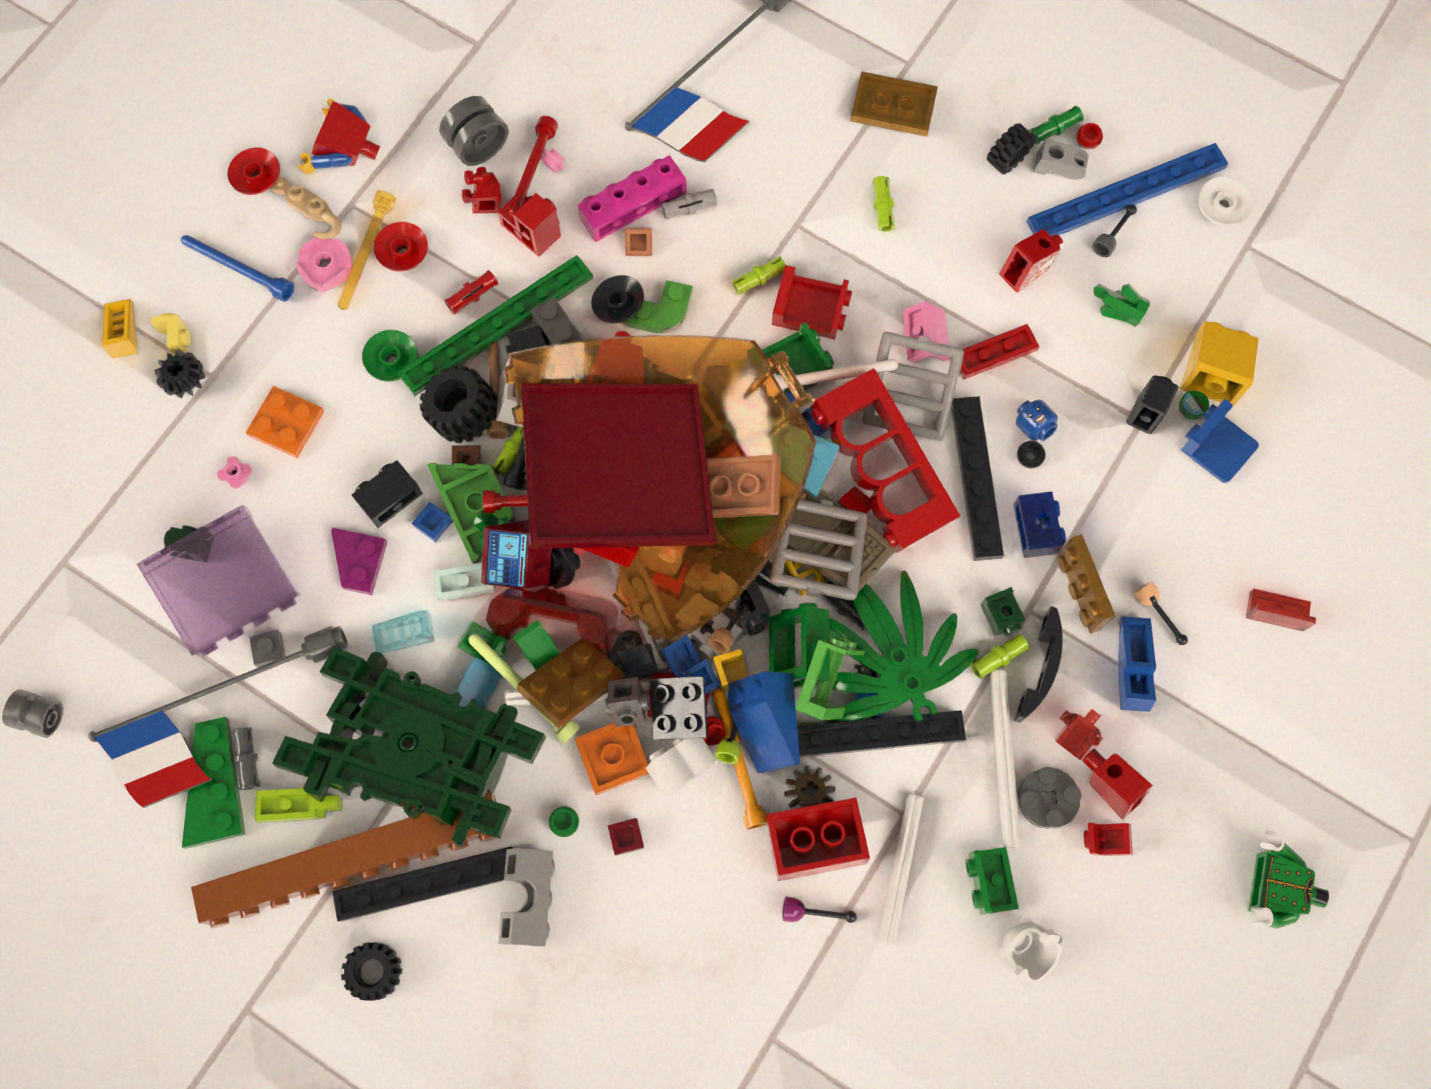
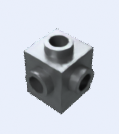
[605,677,650,727]

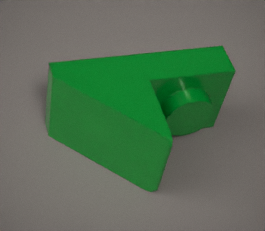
[513,620,560,670]

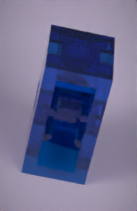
[1013,491,1066,558]

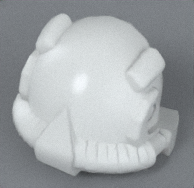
[999,918,1063,986]

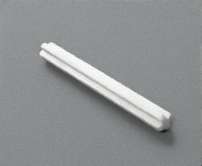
[989,669,1021,848]

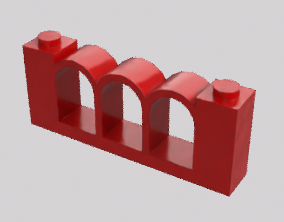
[811,368,961,553]

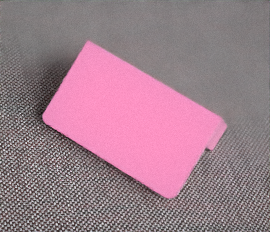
[903,301,949,363]

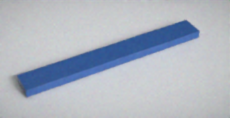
[1026,143,1229,236]

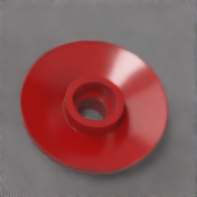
[227,147,280,195]
[374,222,428,272]

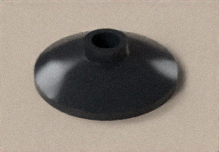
[591,275,644,324]

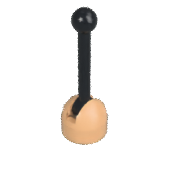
[1133,581,1188,645]

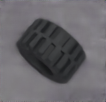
[419,365,498,443]

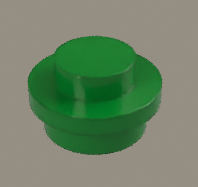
[549,806,579,837]

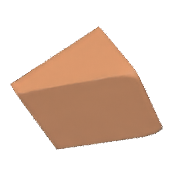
[625,228,652,256]

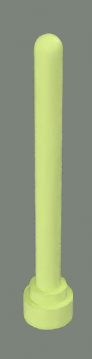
[469,634,580,745]

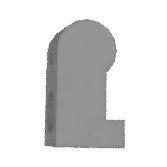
[1033,139,1089,180]

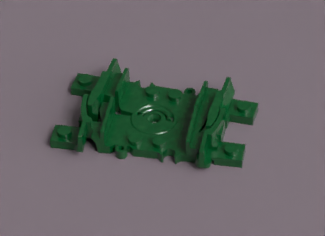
[272,646,546,847]

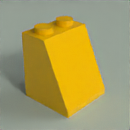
[1180,321,1259,405]

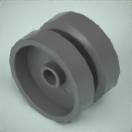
[439,96,509,166]

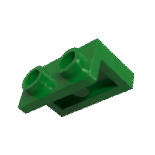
[965,847,1019,915]

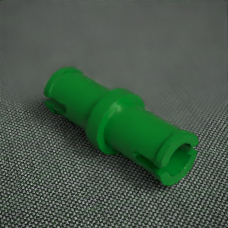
[1029,105,1084,145]

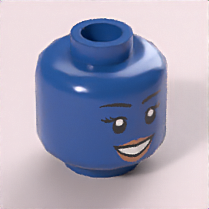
[1016,399,1058,441]

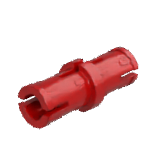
[444,270,499,315]

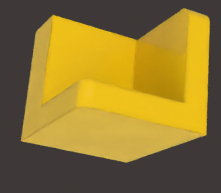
[713,649,749,692]

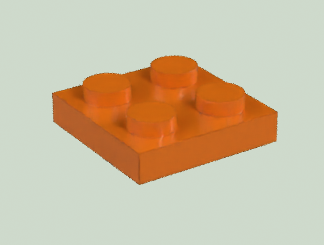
[245,386,325,458]
[574,722,649,795]

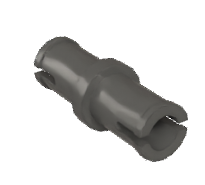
[232,727,260,791]

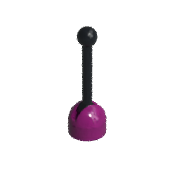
[782,896,857,923]

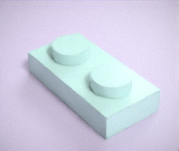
[433,563,496,602]

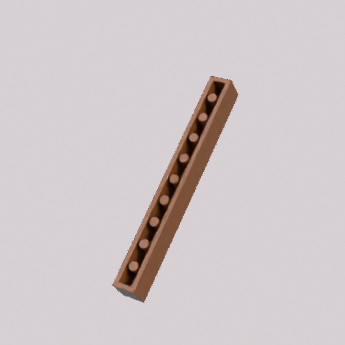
[191,792,496,928]

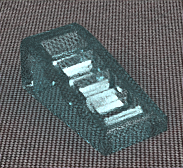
[372,609,435,653]

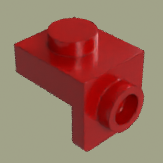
[1083,822,1133,856]

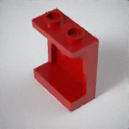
[772,265,852,340]

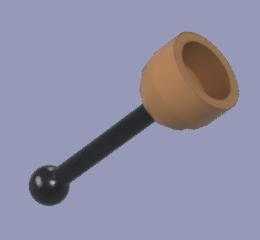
[708,591,752,654]

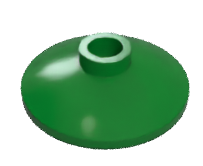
[362,330,418,382]

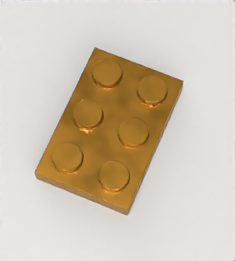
[850,71,938,137]
[1058,534,1115,634]
[517,637,624,729]

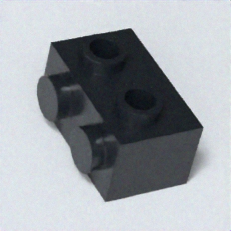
[351,460,423,528]

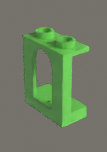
[795,636,865,720]

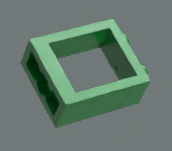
[769,603,830,689]

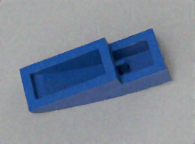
[1118,616,1156,712]

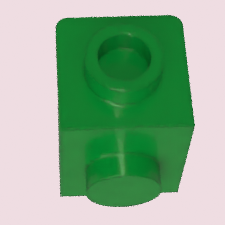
[456,621,507,665]

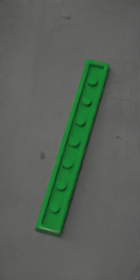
[397,255,593,397]

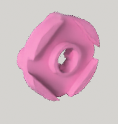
[296,237,354,292]

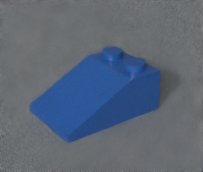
[728,671,800,773]

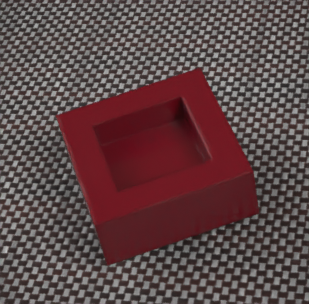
[607,818,645,856]

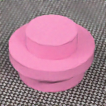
[540,149,565,173]

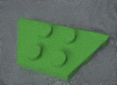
[427,463,514,564]

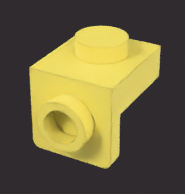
[151,313,191,355]

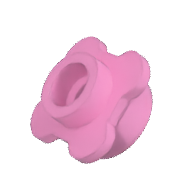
[217,456,252,489]

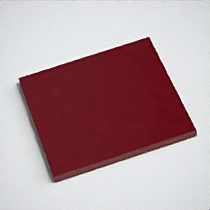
[521,383,716,549]

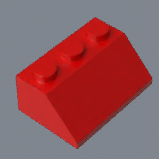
[766,797,870,881]

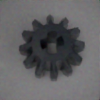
[154,349,206,399]

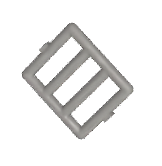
[862,332,964,441]
[770,497,868,600]

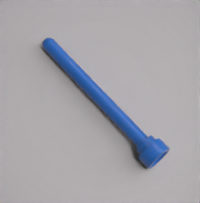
[181,235,294,302]

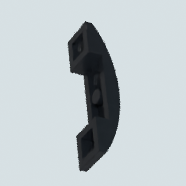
[1014,606,1063,723]

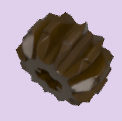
[784,765,836,809]

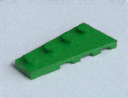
[182,717,246,849]

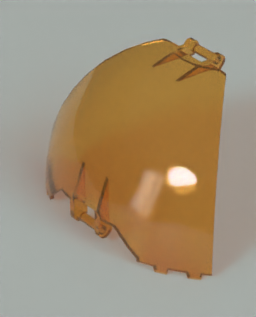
[504,335,816,642]

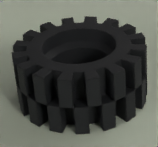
[986,123,1036,175]
[341,942,402,1001]

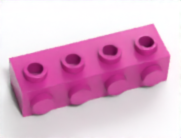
[577,155,687,242]

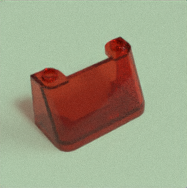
[485,586,618,658]

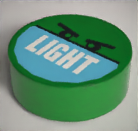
[1179,390,1209,420]

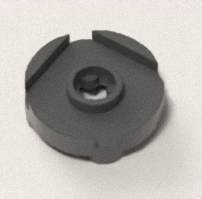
[1018,767,1081,829]

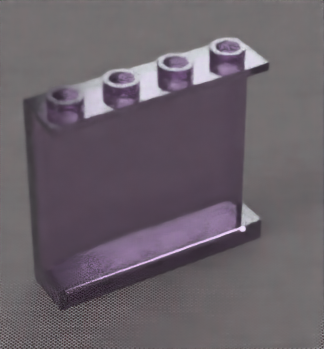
[136,505,300,657]

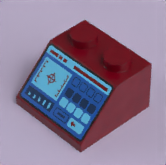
[481,520,552,589]

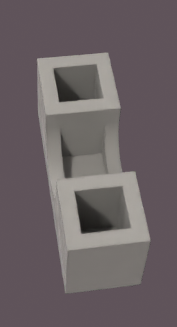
[498,848,555,947]

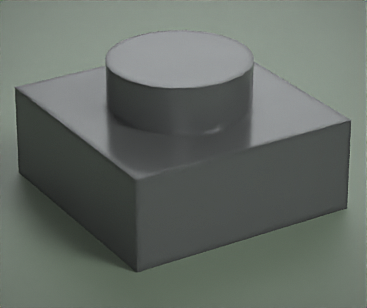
[249,630,285,667]

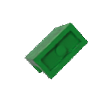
[747,322,834,405]

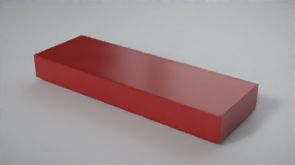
[960,324,1040,380]

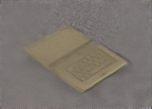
[772,489,897,592]

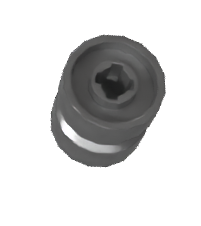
[2,689,64,738]

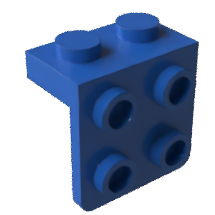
[1181,399,1259,483]

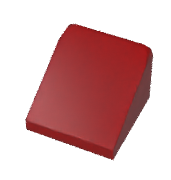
[838,486,872,515]

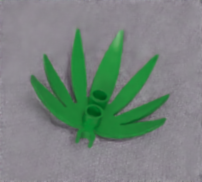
[816,570,979,722]

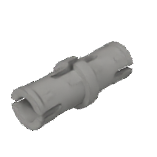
[662,189,717,219]

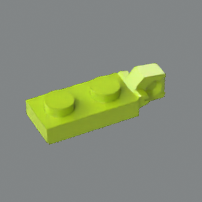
[254,788,343,823]

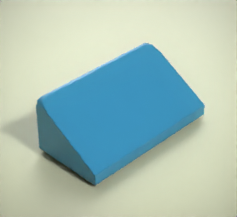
[455,657,502,709]

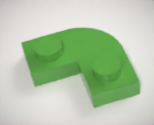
[626,280,693,333]

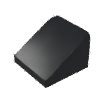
[618,643,659,678]

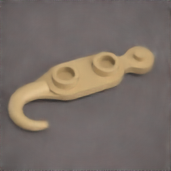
[271,177,342,239]

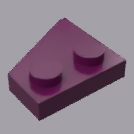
[331,528,388,596]

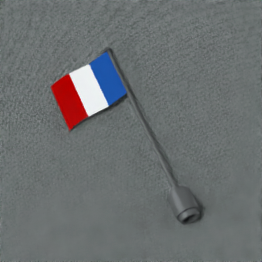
[625,0,792,163]
[88,626,348,808]

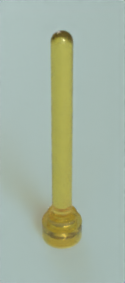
[338,190,397,310]

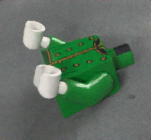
[1248,830,1329,929]

